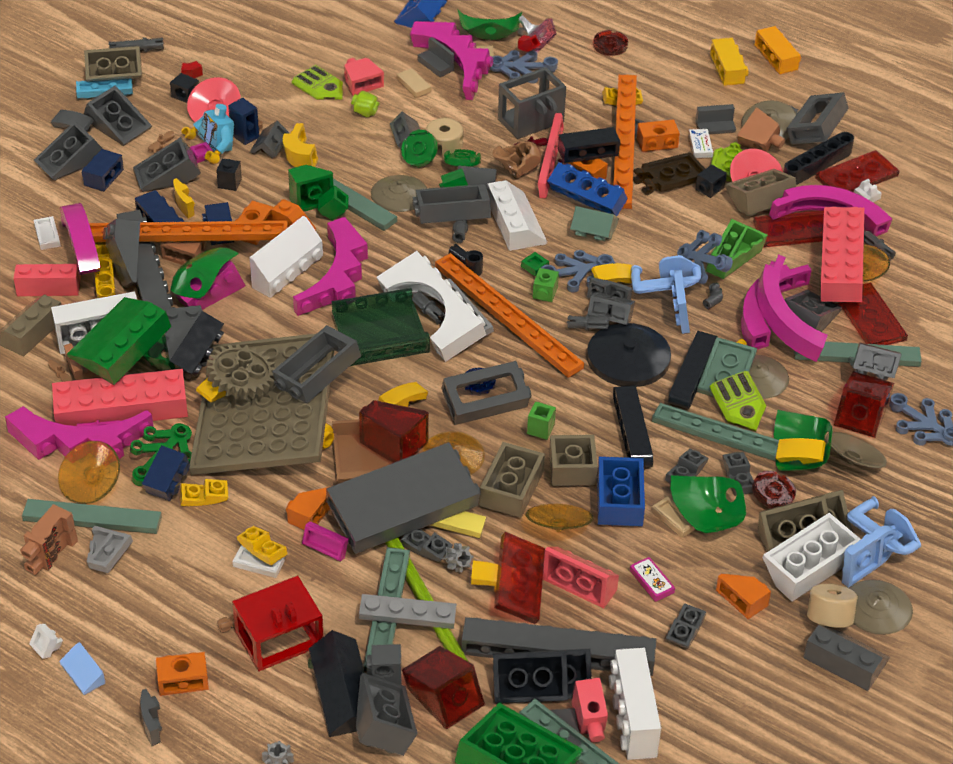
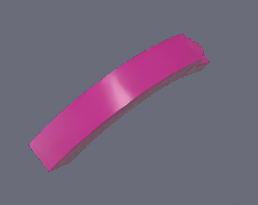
[769,185,892,236]
[60,203,101,275]
[757,254,828,362]
[741,264,812,349]

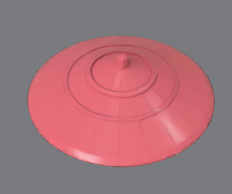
[187,77,241,122]
[730,149,783,181]

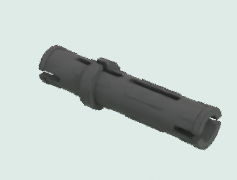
[109,37,164,52]

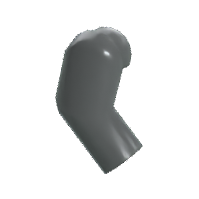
[703,283,723,309]

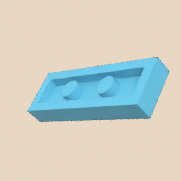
[76,78,133,99]

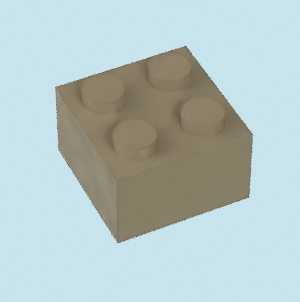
[549,435,598,486]

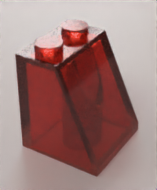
[834,371,895,438]
[359,400,429,463]
[402,646,485,729]

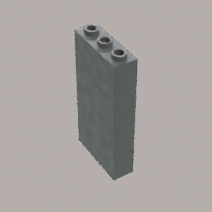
[326,442,481,554]

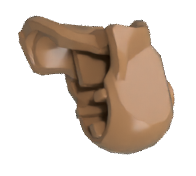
[492,141,542,179]

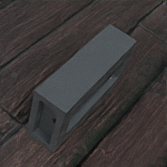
[787,92,849,144]
[413,184,491,224]
[272,325,361,403]
[441,361,532,425]

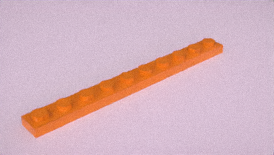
[613,74,637,209]
[89,221,288,243]
[435,253,584,378]

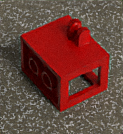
[232,575,324,672]

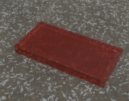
[815,150,900,192]
[753,210,824,247]
[838,282,908,345]
[494,532,545,625]

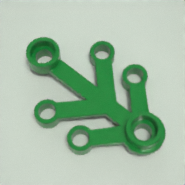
[130,423,192,486]

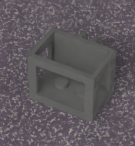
[498,67,566,140]

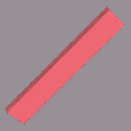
[538,113,564,198]

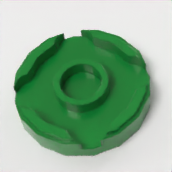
[401,129,438,167]
[444,149,481,167]

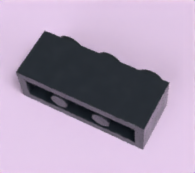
[558,127,620,163]
[168,311,224,381]

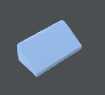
[59,642,105,695]

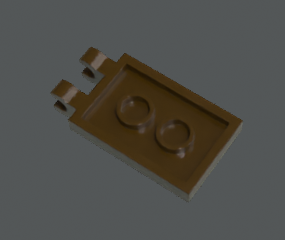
[633,152,705,195]

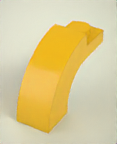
[283,123,318,167]

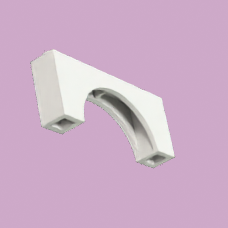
[377,251,486,362]

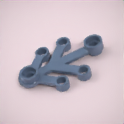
[489,50,558,83]
[677,230,733,285]
[541,250,615,293]
[889,393,953,446]

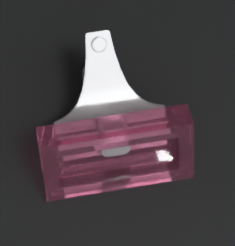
[518,15,557,52]

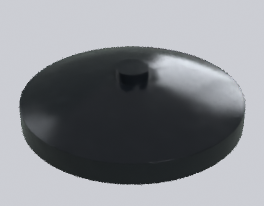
[587,323,671,387]

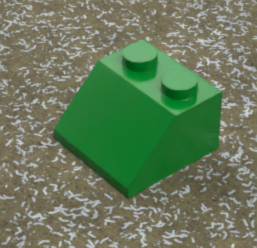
[288,165,334,212]

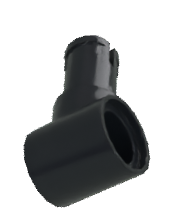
[448,244,483,276]

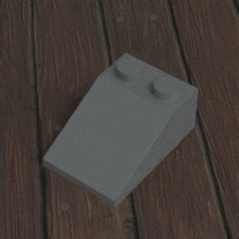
[84,86,152,146]
[34,121,103,180]
[133,137,201,192]
[103,219,140,288]
[785,290,843,332]
[162,305,209,366]
[356,673,418,756]

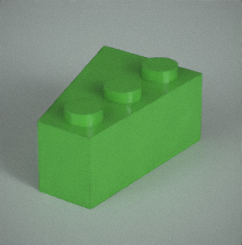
[705,219,768,279]

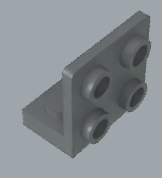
[848,342,902,380]

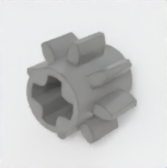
[443,543,474,572]
[262,741,294,764]

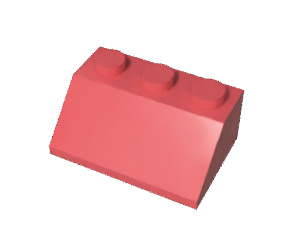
[13,264,81,296]
[543,547,619,609]

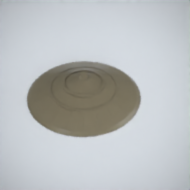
[742,100,796,139]
[371,175,427,212]
[749,355,789,399]
[826,432,887,468]
[849,580,913,635]

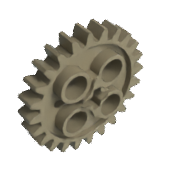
[206,344,276,400]

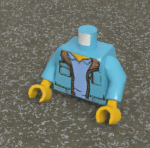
[181,104,234,164]

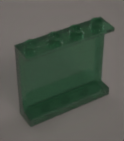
[331,288,430,366]

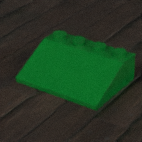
[67,297,171,385]
[455,703,583,764]

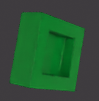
[521,252,549,276]

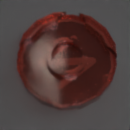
[593,30,628,56]
[752,471,796,509]

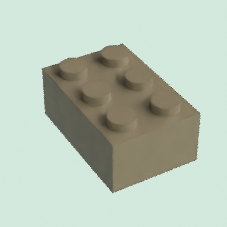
[479,442,545,518]

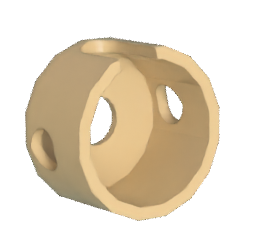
[426,118,463,158]
[807,584,858,628]

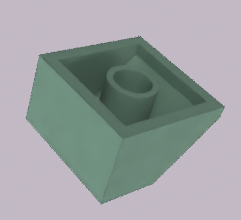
[570,206,619,242]

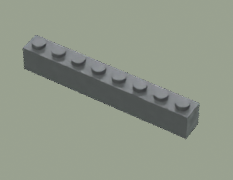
[116,210,175,309]
[462,617,657,676]

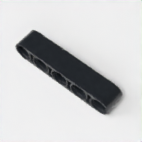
[783,132,854,185]
[668,331,718,409]
[613,385,653,468]

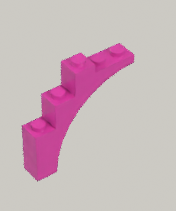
[410,21,493,100]
[293,217,368,316]
[5,406,154,467]

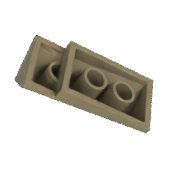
[758,490,852,552]

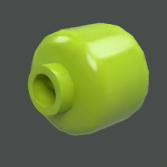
[351,91,380,118]

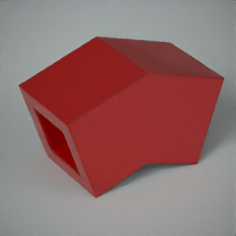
[518,35,541,52]
[181,61,203,78]

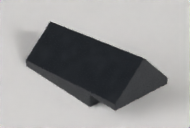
[309,630,365,737]
[493,649,592,703]

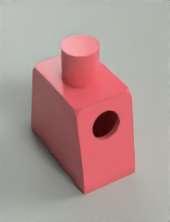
[344,58,384,96]
[571,678,608,742]

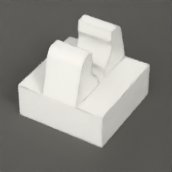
[854,179,882,202]
[29,624,63,659]

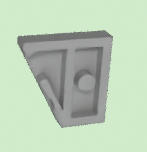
[87,525,133,573]

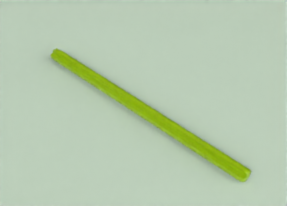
[385,537,475,683]

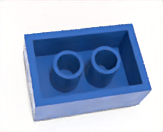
[597,456,645,526]

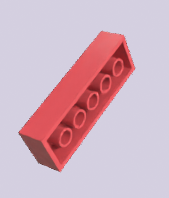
[821,207,864,302]
[52,369,188,426]

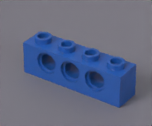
[547,162,628,216]

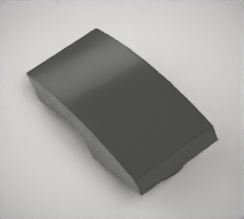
[51,110,94,132]
[587,278,633,300]
[665,449,709,483]
[722,452,754,496]
[401,529,453,562]
[666,603,706,649]
[141,689,162,746]

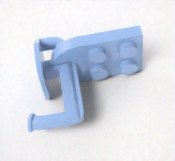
[631,255,702,334]
[842,496,921,588]

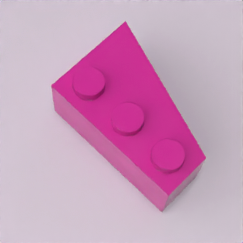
[175,260,246,310]

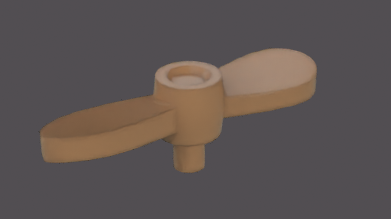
[148,131,175,151]
[48,360,72,382]

